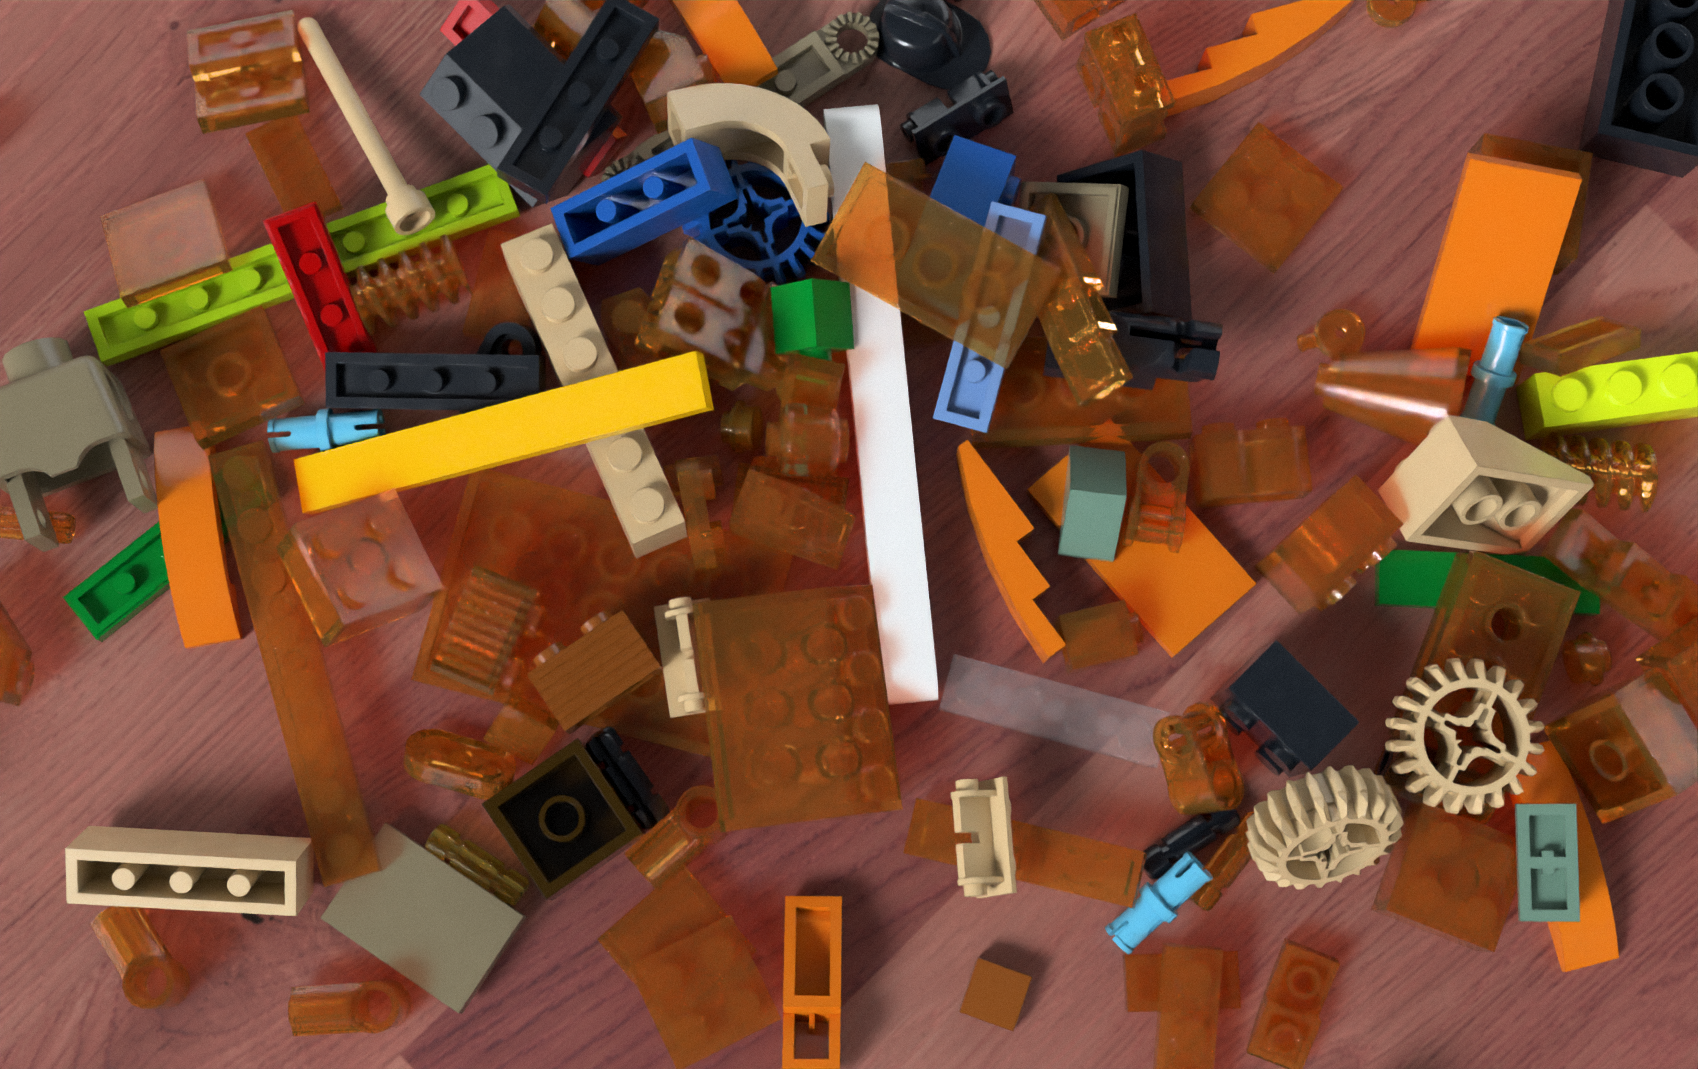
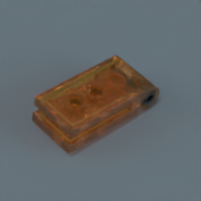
[1374,550,1581,829]

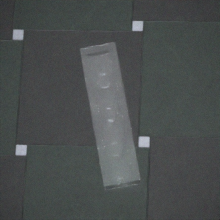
[939,654,1171,768]

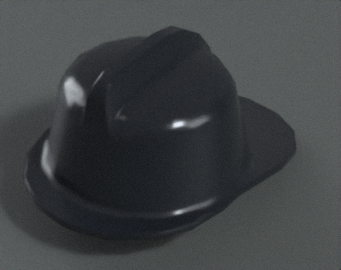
[869,0,991,90]

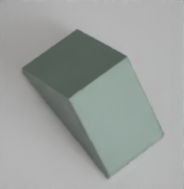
[1058,445,1127,562]

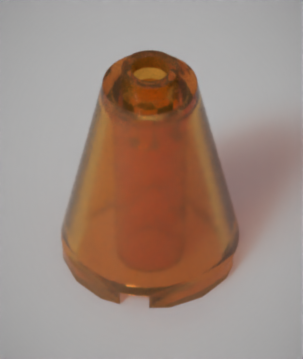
[1314,347,1472,447]

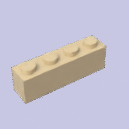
[65,826,314,916]

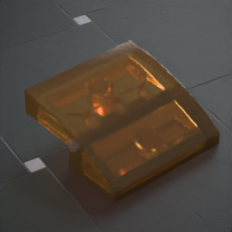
[187,10,310,134]

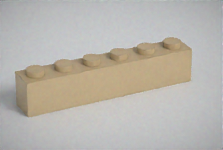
[500,223,688,558]

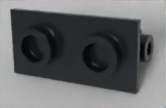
[899,70,1014,167]

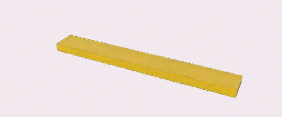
[294,351,714,515]

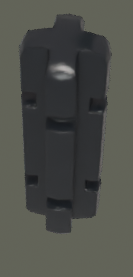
[586,726,670,830]
[1137,799,1241,880]

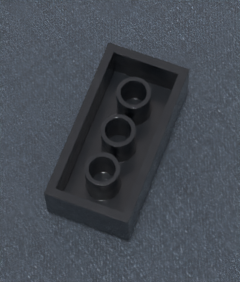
[1578,0,1698,178]

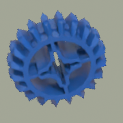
[682,160,830,297]

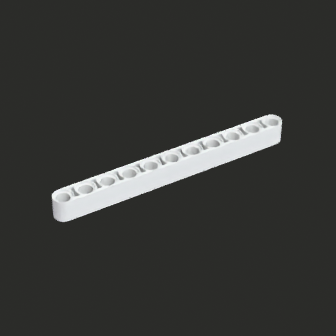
[823,104,938,706]

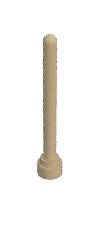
[297,17,435,235]

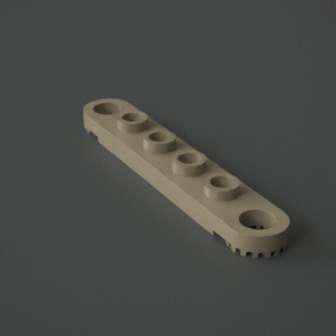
[601,12,879,183]

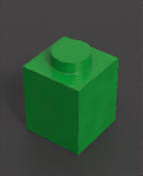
[771,278,854,365]

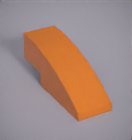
[782,896,842,1069]

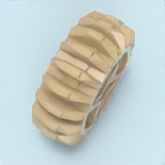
[1385,658,1545,814]
[1246,765,1404,889]

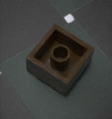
[482,738,647,900]

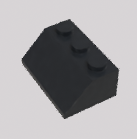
[419,4,623,208]
[1057,149,1192,324]

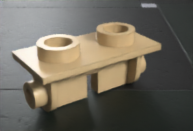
[654,597,727,718]
[950,777,1017,898]

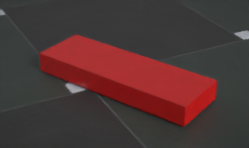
[263,200,379,370]

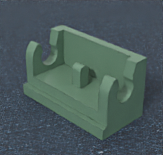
[1515,803,1580,922]

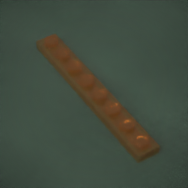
[208,440,383,888]

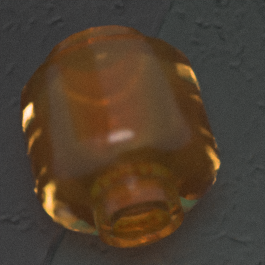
[766,403,849,477]

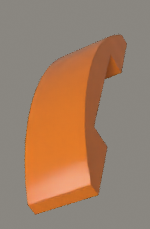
[668,0,779,87]
[154,423,243,649]
[1509,739,1619,972]

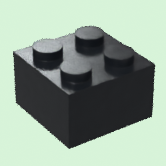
[1210,640,1359,778]

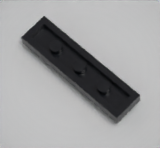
[497,0,659,204]
[325,352,546,411]

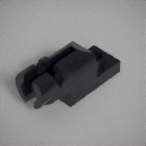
[1043,311,1223,390]

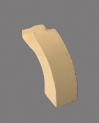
[667,83,834,227]

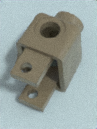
[0,337,158,552]

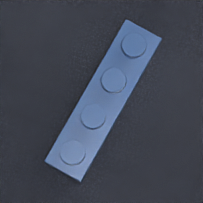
[933,201,1047,433]

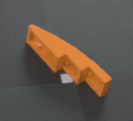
[1153,0,1355,120]
[956,439,1066,664]

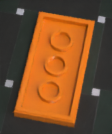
[1408,152,1582,385]
[1026,419,1256,658]

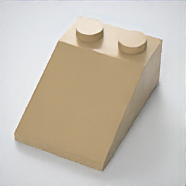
[1378,415,1594,555]

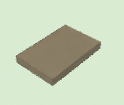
[320,822,527,1014]

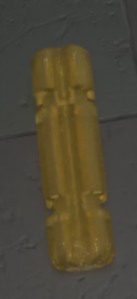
[425,824,530,905]

